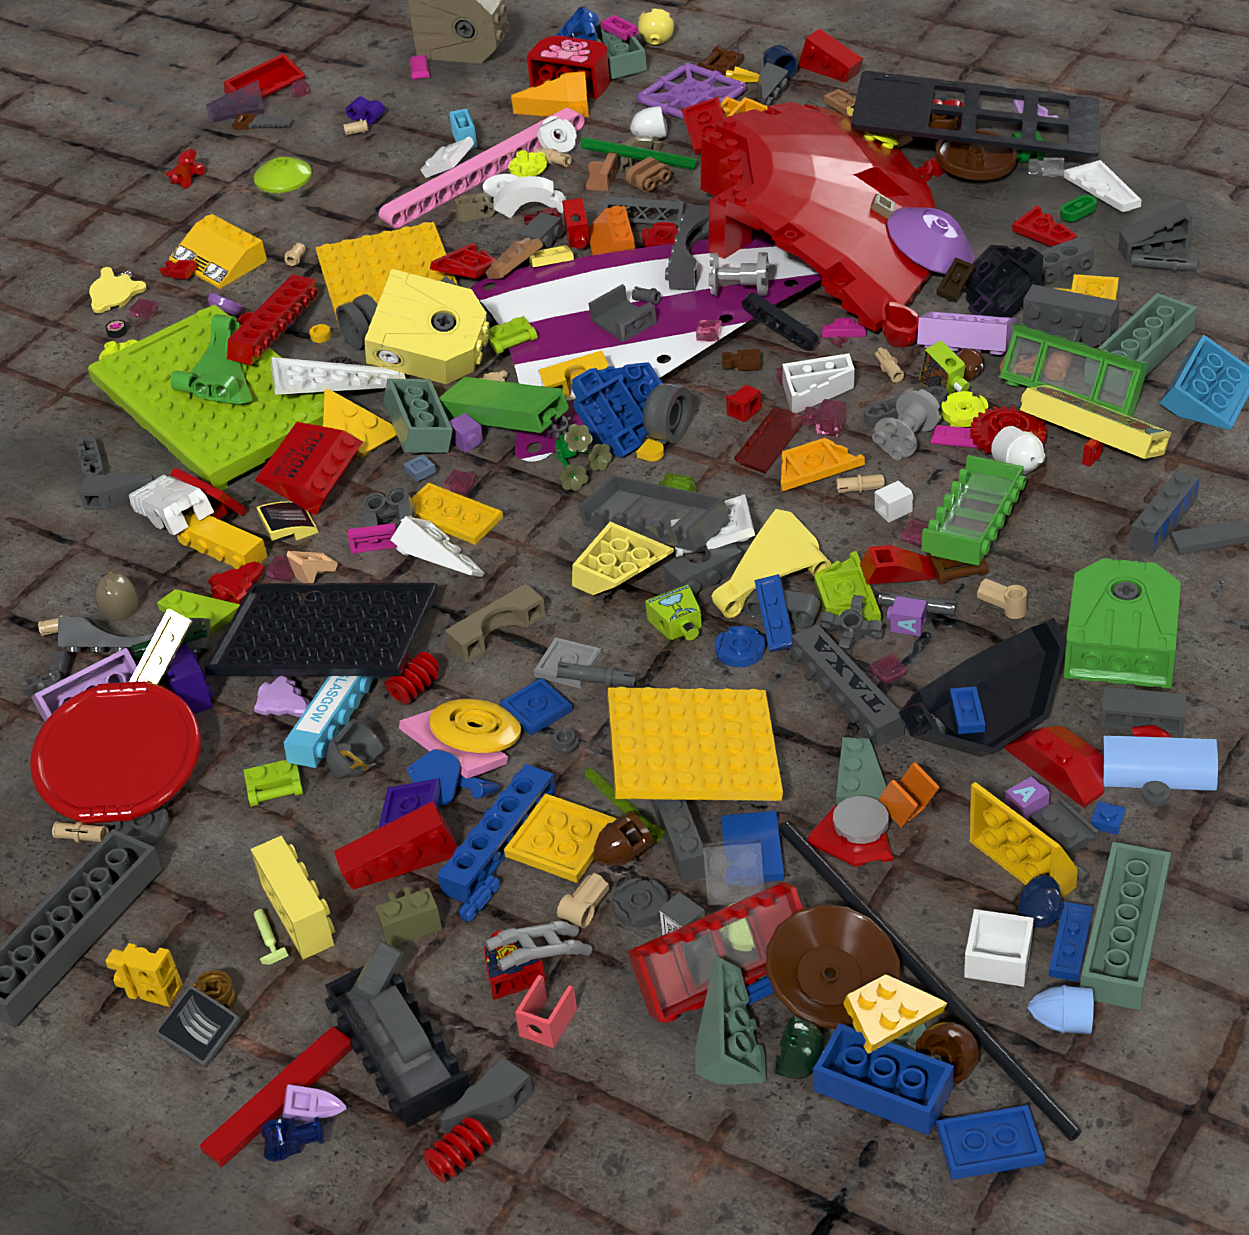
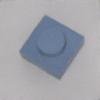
[403,454,436,482]

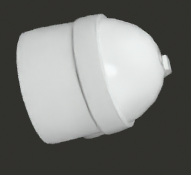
[991,426,1045,474]

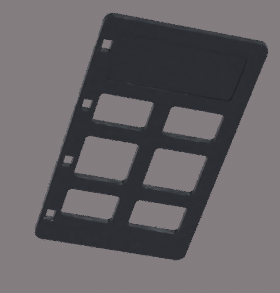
[851,71,1099,158]

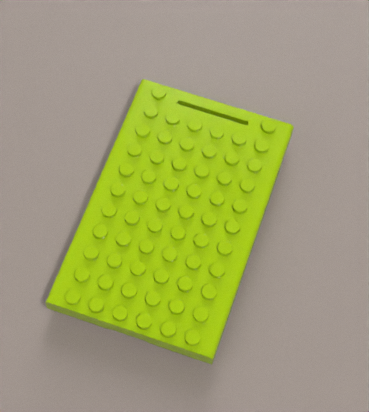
[88,305,324,491]

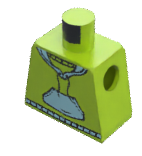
[645,584,702,641]

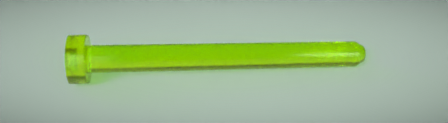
[584,768,664,844]

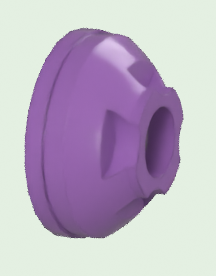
[207,292,245,317]

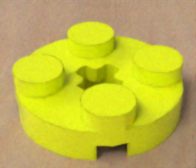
[941,391,988,427]

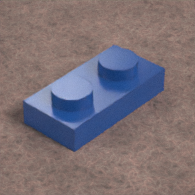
[949,687,986,734]

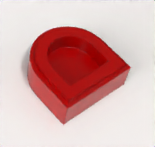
[1082,439,1103,467]

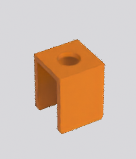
[878,762,939,828]

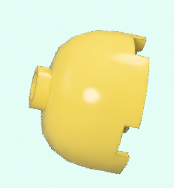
[638,9,674,45]

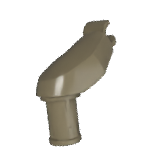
[617,136,662,172]

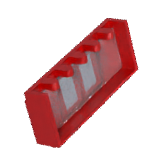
[628,882,803,1023]

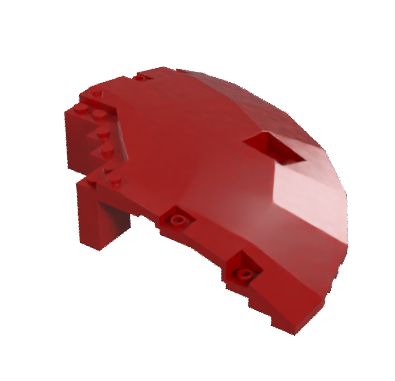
[700,101,936,332]

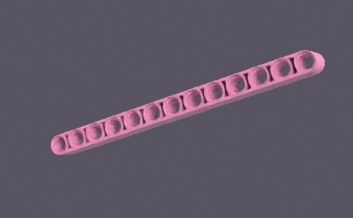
[379,108,585,228]

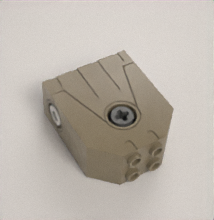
[408,0,509,64]

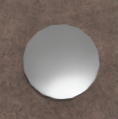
[833,796,889,844]

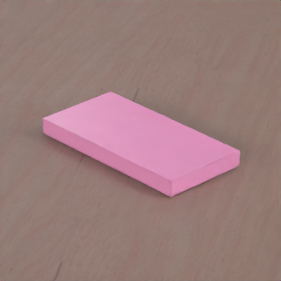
[399,709,508,779]

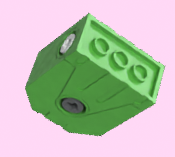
[1064,558,1181,689]

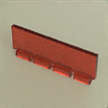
[734,408,807,474]

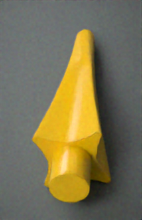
[726,66,759,83]

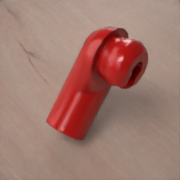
[1132,725,1171,738]

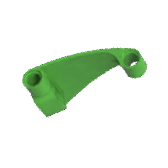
[171,314,253,404]

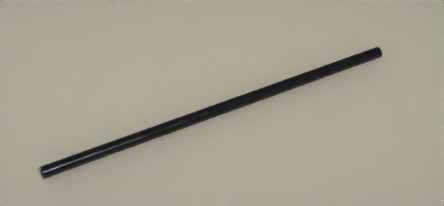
[779,822,1081,1141]

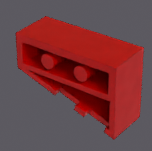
[798,28,863,83]

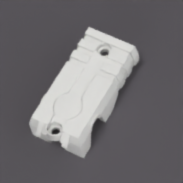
[129,475,214,535]

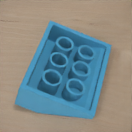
[1160,334,1249,430]

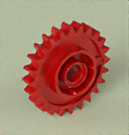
[970,405,1047,457]

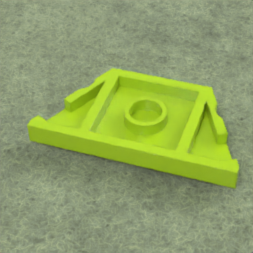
[814,551,881,621]

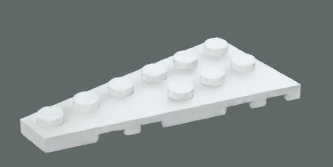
[271,357,406,395]

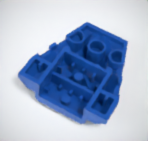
[572,362,663,458]

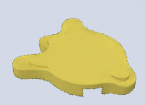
[89,267,147,314]

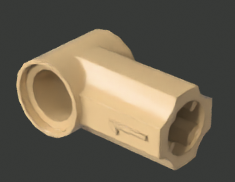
[977,578,1027,619]
[557,873,609,928]

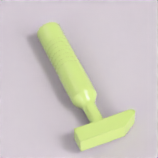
[254,909,289,965]

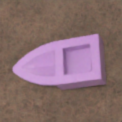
[282,1085,346,1122]

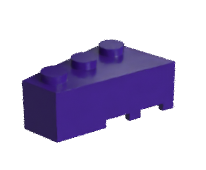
[164,643,214,714]

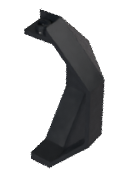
[898,618,1067,757]

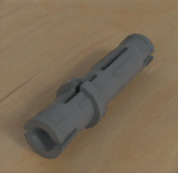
[1131,253,1199,272]
[878,589,957,616]
[556,661,635,688]

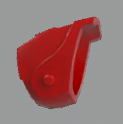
[882,297,919,348]

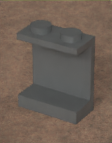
[588,284,657,343]

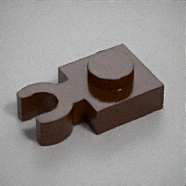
[722,349,760,371]

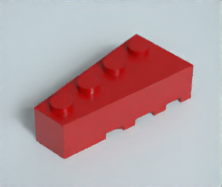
[334,801,458,890]

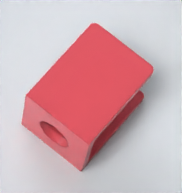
[515,975,577,1048]

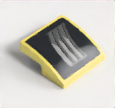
[256,501,318,541]

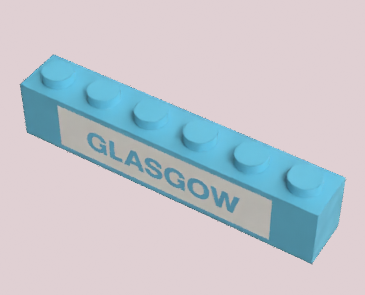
[283,676,378,768]

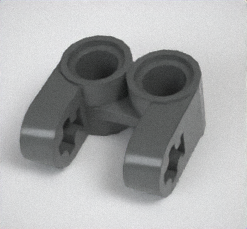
[363,486,416,527]

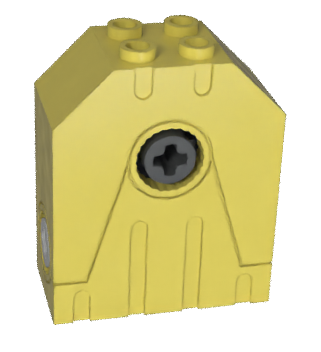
[364,269,489,384]

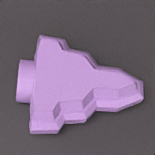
[254,676,311,718]

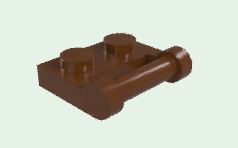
[697,46,744,76]
[926,552,988,584]

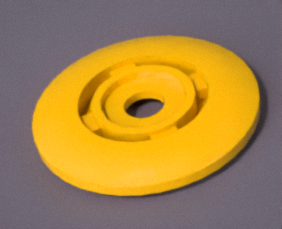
[429,699,521,753]

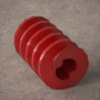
[384,651,439,705]
[423,1117,494,1184]

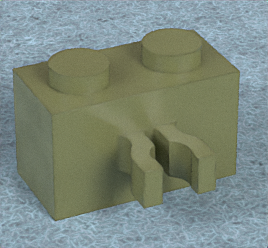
[375,887,442,947]

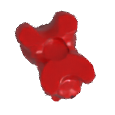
[165,148,205,189]

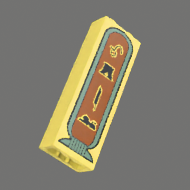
[1020,385,1171,459]

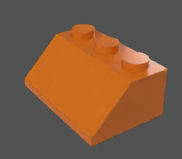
[588,206,635,255]

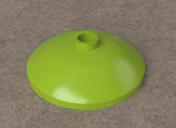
[254,157,312,193]

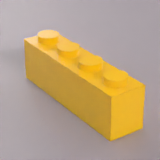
[177,509,267,569]

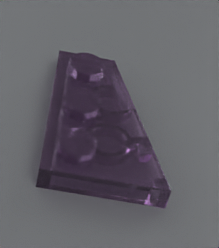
[206,80,265,123]

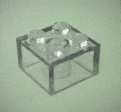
[703,839,765,905]

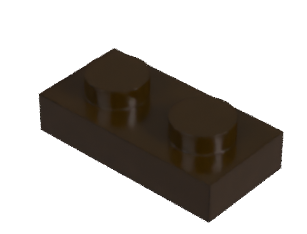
[936,257,975,302]

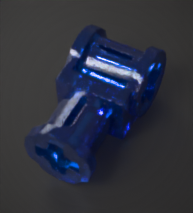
[261,1116,325,1162]

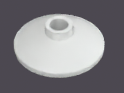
[483,174,519,197]

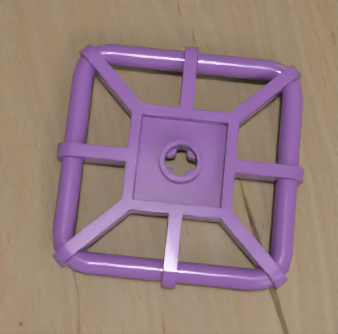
[637,62,746,120]

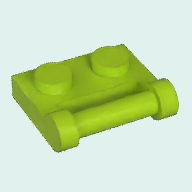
[487,316,538,354]
[244,759,303,807]

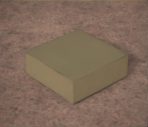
[871,192,895,219]

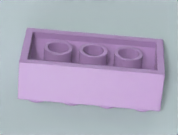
[917,311,1017,355]
[31,648,137,722]

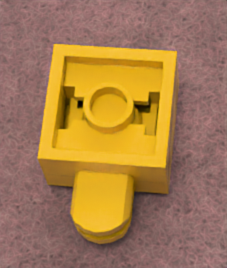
[1054,274,1119,301]

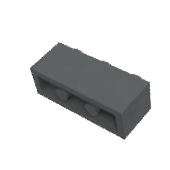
[1100,687,1186,736]

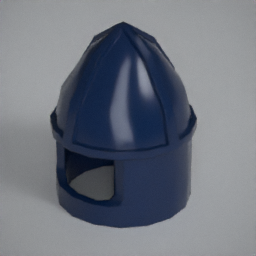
[763,45,797,79]

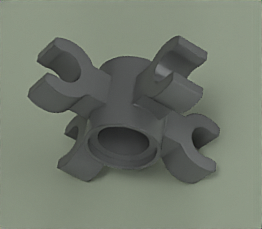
[820,595,884,656]

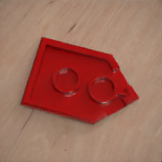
[807,806,893,867]

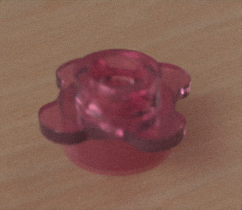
[291,80,310,96]

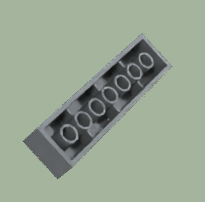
[0,829,162,1027]

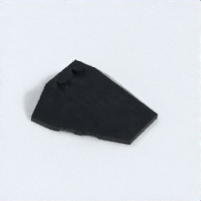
[964,245,1044,318]

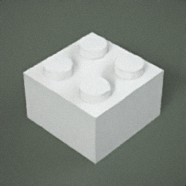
[964,909,1034,987]

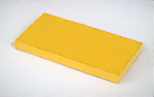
[411,482,504,545]

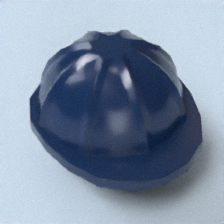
[1016,875,1064,928]

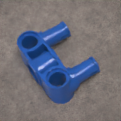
[556,7,599,40]

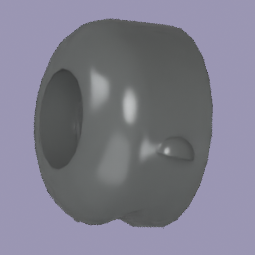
[643,383,692,444]

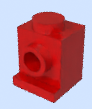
[726,385,761,422]

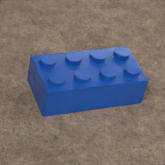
[813,1023,954,1136]

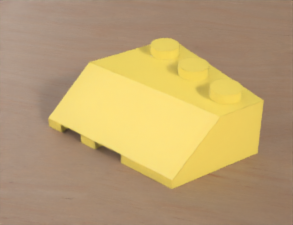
[572,522,674,595]

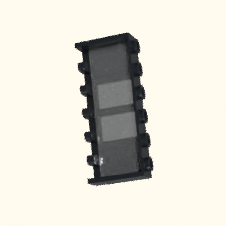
[324,965,470,1128]

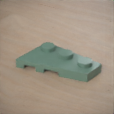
[836,737,887,804]

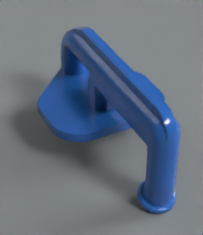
[408,749,500,806]

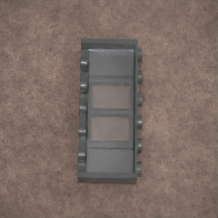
[578,475,730,551]

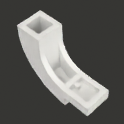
[494,176,566,218]

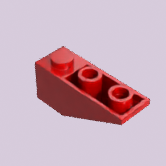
[860,545,936,585]

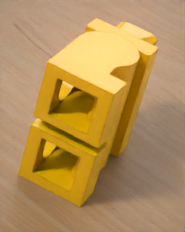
[105,943,183,1007]

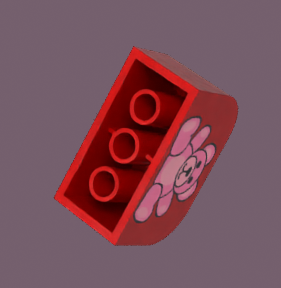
[526,36,610,99]

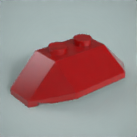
[1004,726,1104,808]

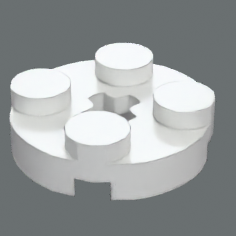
[537,116,577,154]

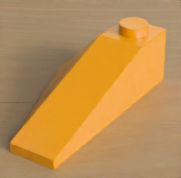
[511,71,589,117]

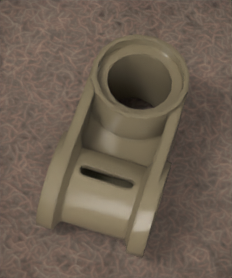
[455,193,495,222]

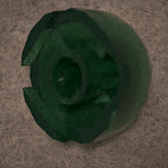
[774,1016,825,1080]

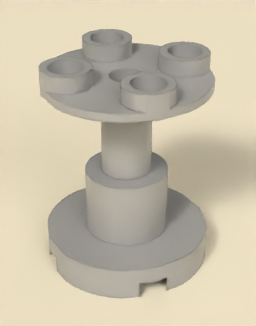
[709,252,769,296]
[872,388,941,460]

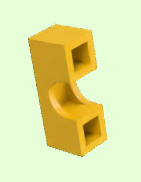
[538,350,609,398]

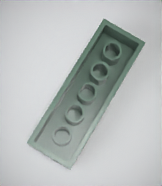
[1084,293,1197,397]
[1080,842,1171,1010]

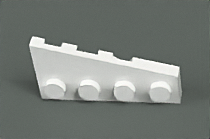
[1063,160,1141,212]

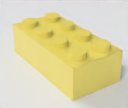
[251,835,335,960]

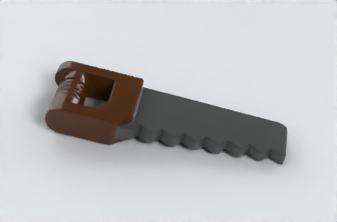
[232,113,293,130]

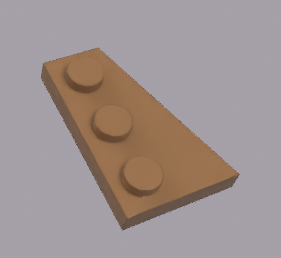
[486,238,543,279]

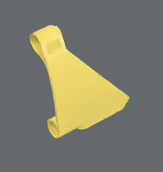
[711,509,831,618]

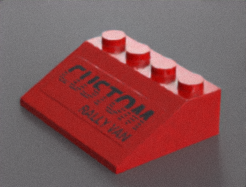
[255,422,363,515]

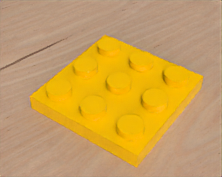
[504,793,617,883]

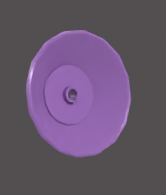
[887,207,975,275]

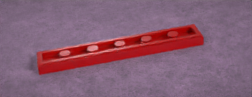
[199,1026,352,1168]

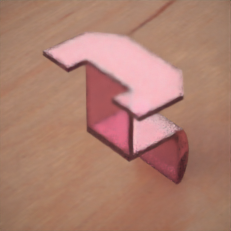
[830,336,849,348]

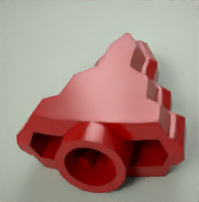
[208,561,265,604]

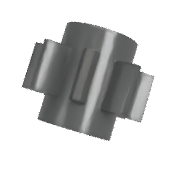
[546,415,571,442]

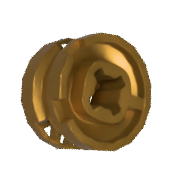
[192,970,236,1010]

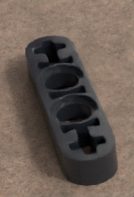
[742,292,819,351]

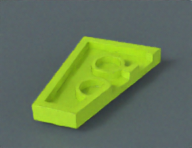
[157,589,240,636]

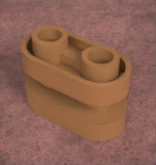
[626,157,671,193]

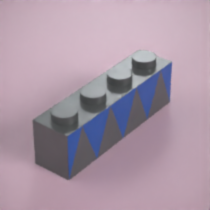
[1130,470,1199,556]

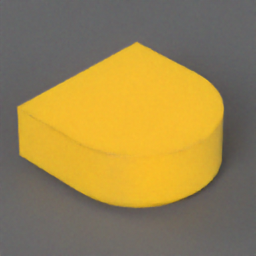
[636,438,664,462]

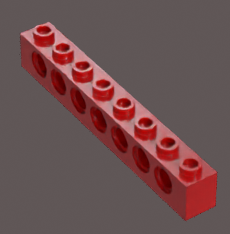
[227,274,318,365]

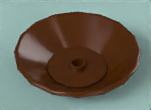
[766,904,900,1029]

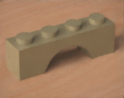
[445,583,546,664]

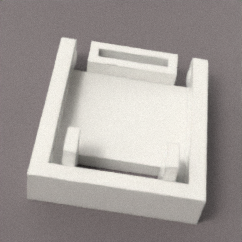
[421,137,474,178]

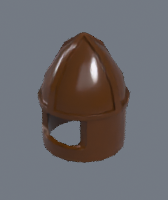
[594,811,653,865]

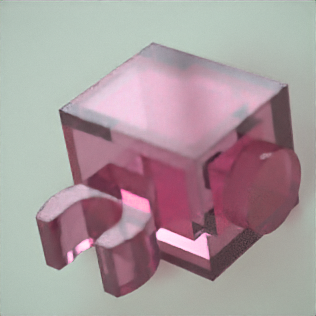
[802,399,846,437]

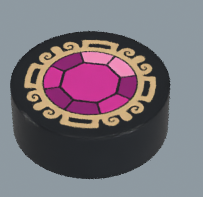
[105,320,128,338]

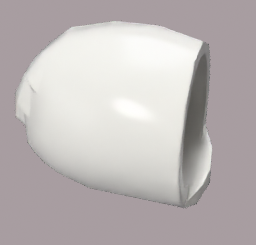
[630,107,667,139]

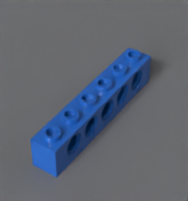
[437,764,556,904]

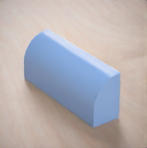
[1102,736,1218,791]

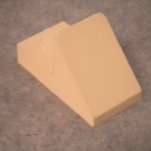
[287,551,338,583]

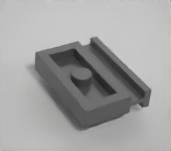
[1030,798,1099,856]

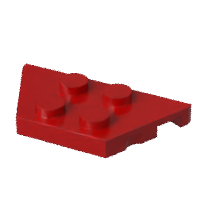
[430,243,497,279]

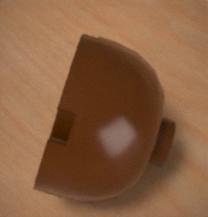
[916,1022,979,1086]

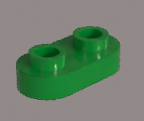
[1060,195,1097,223]

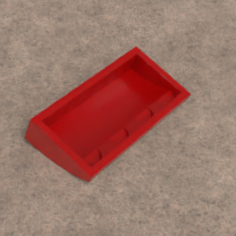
[224,54,305,106]

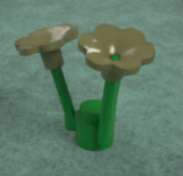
[555,424,612,491]

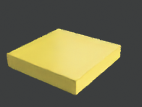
[528,245,574,267]

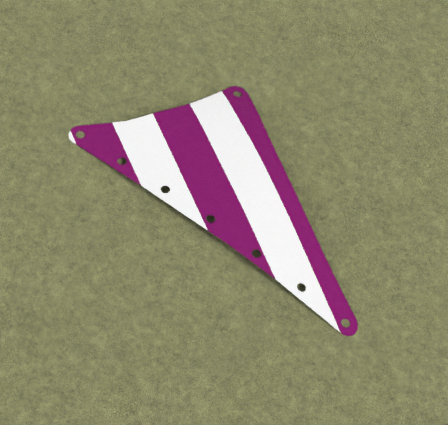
[471,234,822,462]

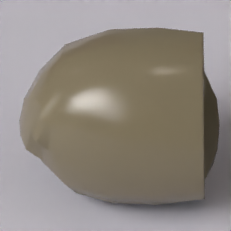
[95,572,138,621]

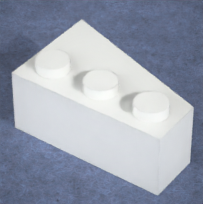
[782,353,854,415]

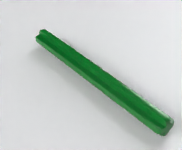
[580,137,697,170]

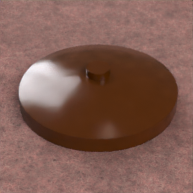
[935,129,1017,180]

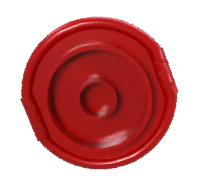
[30,681,201,824]

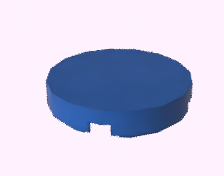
[715,626,766,667]

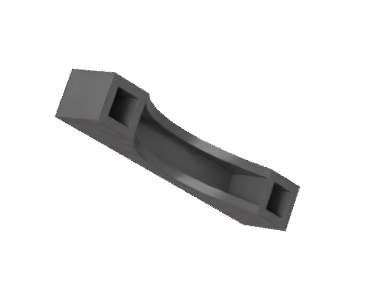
[665,205,709,290]
[58,617,210,653]

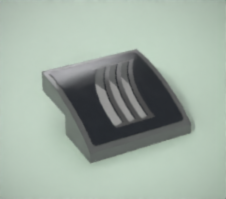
[154,985,241,1068]

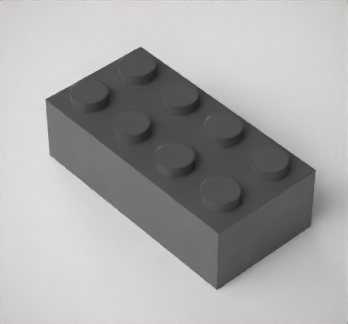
[1023,284,1119,347]

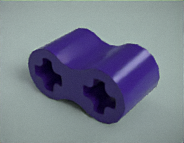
[345,96,385,124]

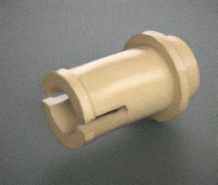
[344,119,369,136]
[284,243,306,266]
[38,615,69,636]

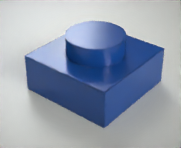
[1091,801,1126,835]

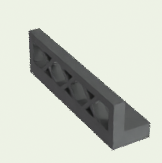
[603,196,687,227]

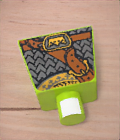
[919,340,970,396]

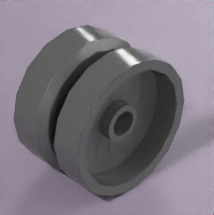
[336,294,378,349]

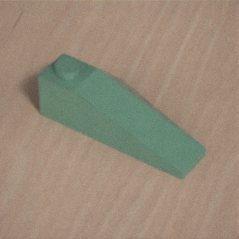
[695,957,766,1085]

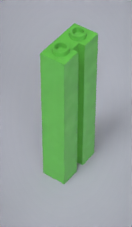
[439,377,569,433]

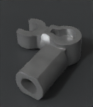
[22,651,70,696]

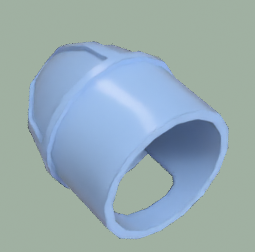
[1027,985,1094,1034]

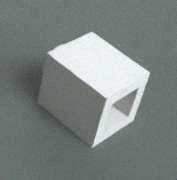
[875,481,914,522]

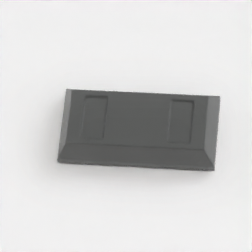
[351,939,404,1000]

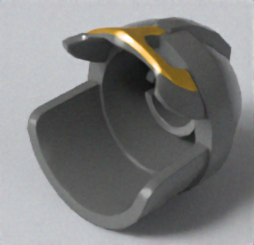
[326,719,383,778]

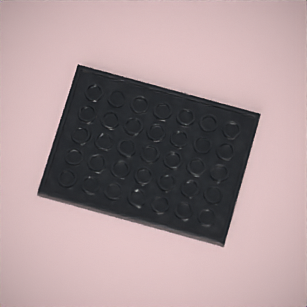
[204,583,439,676]

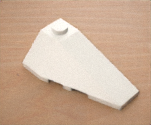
[390,516,484,577]

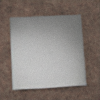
[534,637,602,689]

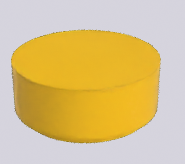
[309,324,332,343]

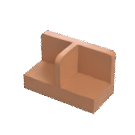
[586,152,618,191]

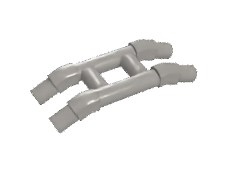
[485,920,592,971]

